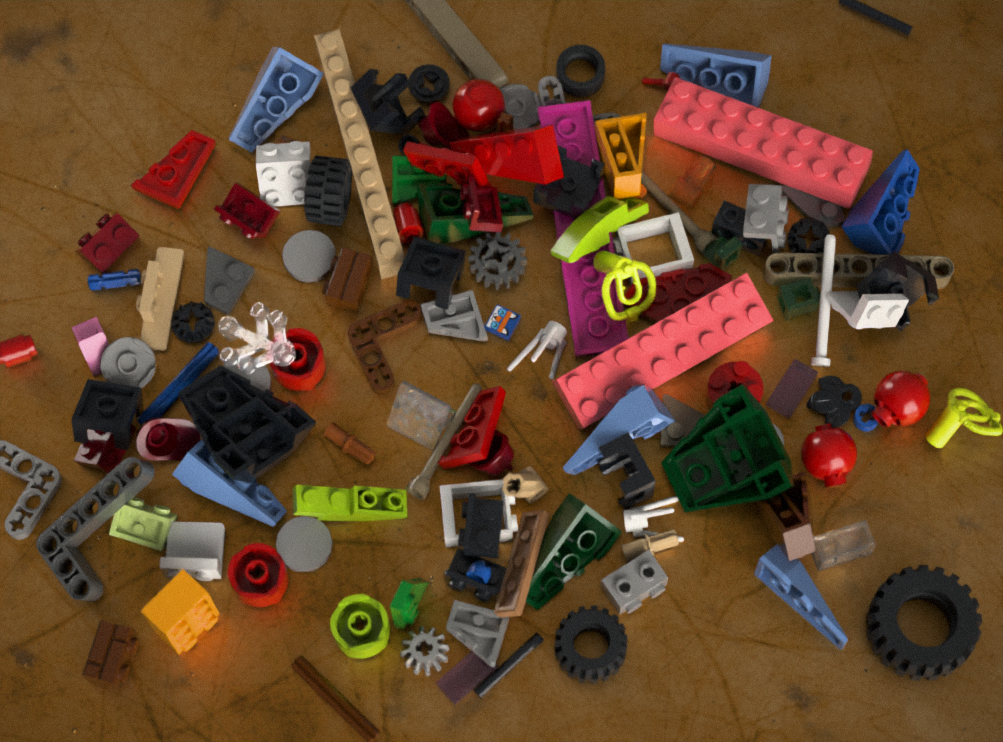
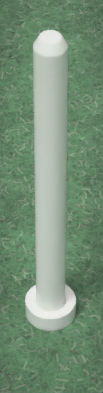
[811,235,836,367]

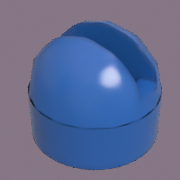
[466,560,492,585]

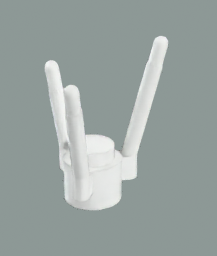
[507,321,567,379]
[623,496,684,542]

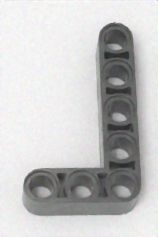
[36,457,155,602]

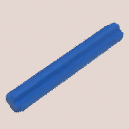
[137,342,219,426]

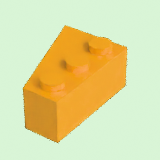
[595,113,647,199]

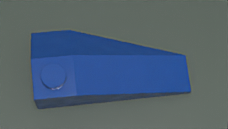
[842,149,920,255]

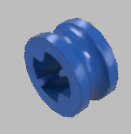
[853,404,878,432]

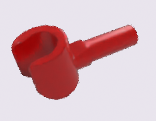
[642,72,680,91]

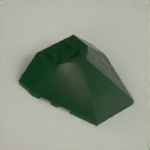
[661,385,794,512]

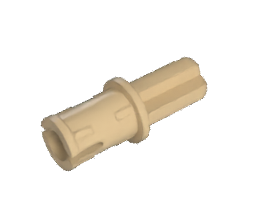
[621,529,679,562]

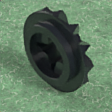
[408,64,450,105]
[787,217,830,254]
[171,300,215,343]

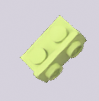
[109,497,177,551]

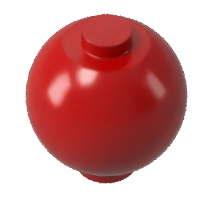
[453,79,505,132]
[872,371,930,428]
[801,423,857,487]

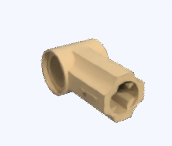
[502,466,549,503]

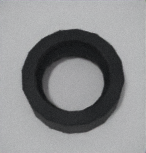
[556,45,605,97]

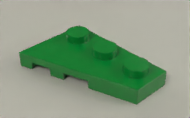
[390,577,429,632]

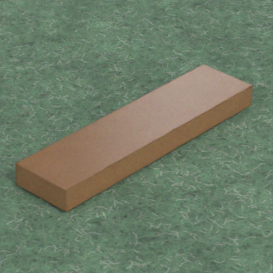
[494,510,550,618]

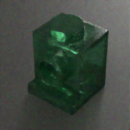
[777,278,820,321]

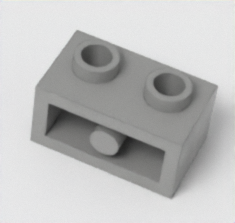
[601,550,668,615]

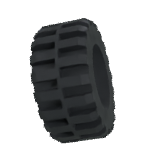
[866,565,982,681]

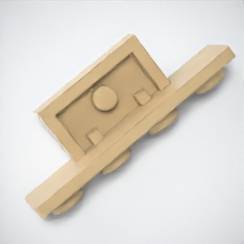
[136,247,184,351]

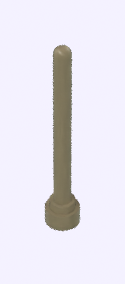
[641,170,718,254]
[405,383,482,500]

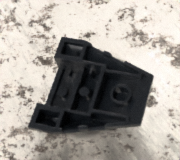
[178,365,316,483]

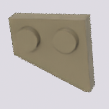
[660,394,705,449]

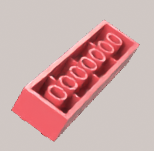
[654,77,873,210]
[552,273,774,430]

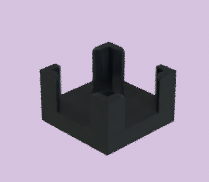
[350,69,426,135]
[534,145,605,219]
[396,237,466,310]
[857,252,939,331]
[71,379,144,450]
[597,432,656,512]

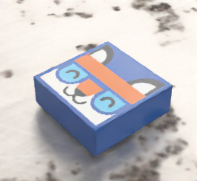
[484,304,521,341]

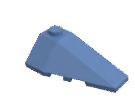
[660,43,772,108]
[228,47,324,152]
[563,385,675,475]
[172,439,287,527]
[754,544,848,650]

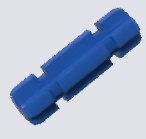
[88,269,141,291]

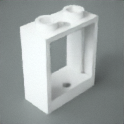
[613,212,694,286]
[440,479,518,548]

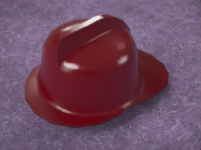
[418,102,470,150]
[136,417,201,461]
[468,430,514,476]

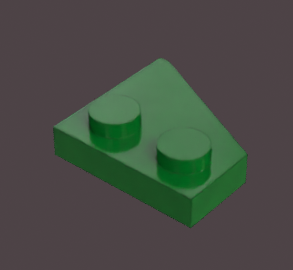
[392,156,446,207]

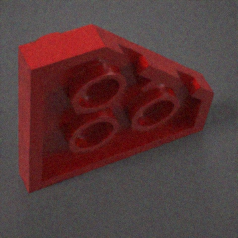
[623,263,733,324]

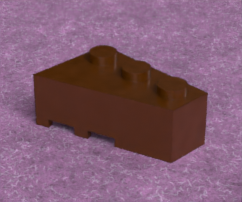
[755,471,816,561]

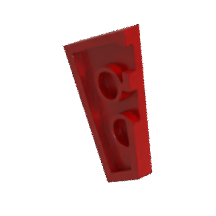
[131,130,216,209]
[403,142,492,187]
[438,386,506,469]

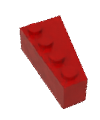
[450,124,564,185]

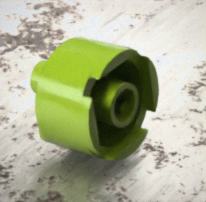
[330,594,390,659]

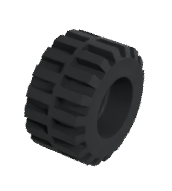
[304,155,352,226]
[555,605,628,684]

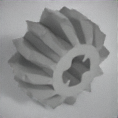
[400,626,449,676]

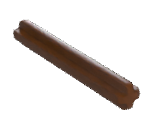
[291,656,380,742]

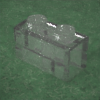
[811,520,876,572]

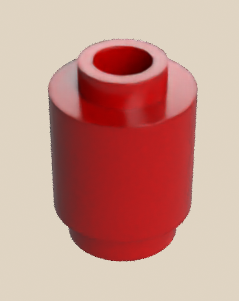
[393,203,424,244]
[0,334,38,368]

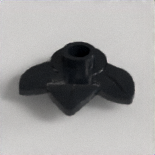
[807,375,862,428]

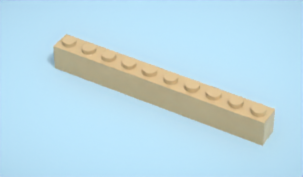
[314,29,405,279]

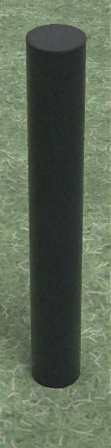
[838,0,913,36]
[474,632,544,699]

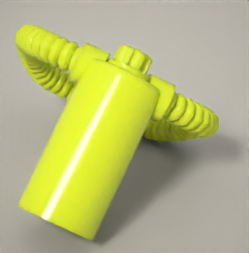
[593,251,656,322]
[925,388,1003,448]

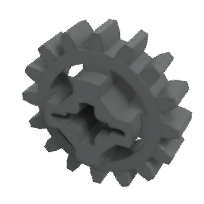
[468,232,527,290]

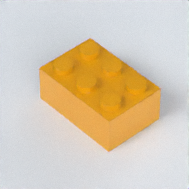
[141,569,219,654]

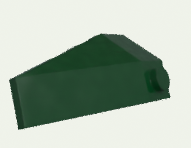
[417,183,534,243]
[525,493,622,610]

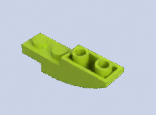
[551,196,649,263]
[293,484,407,521]

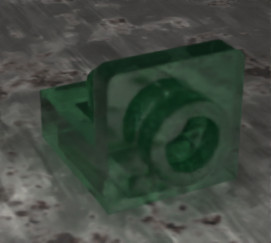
[703,236,743,270]

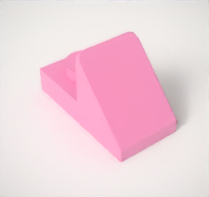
[72,317,110,377]

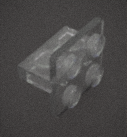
[387,381,457,450]

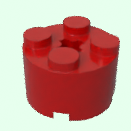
[268,328,326,391]
[705,361,764,411]
[228,543,289,607]

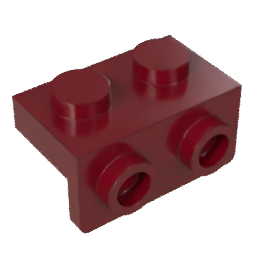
[460,174,503,232]
[214,183,281,240]
[75,213,140,273]
[74,424,136,474]

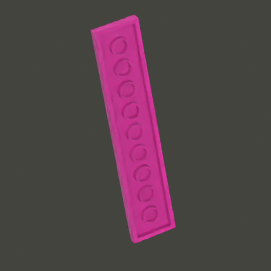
[538,101,628,359]

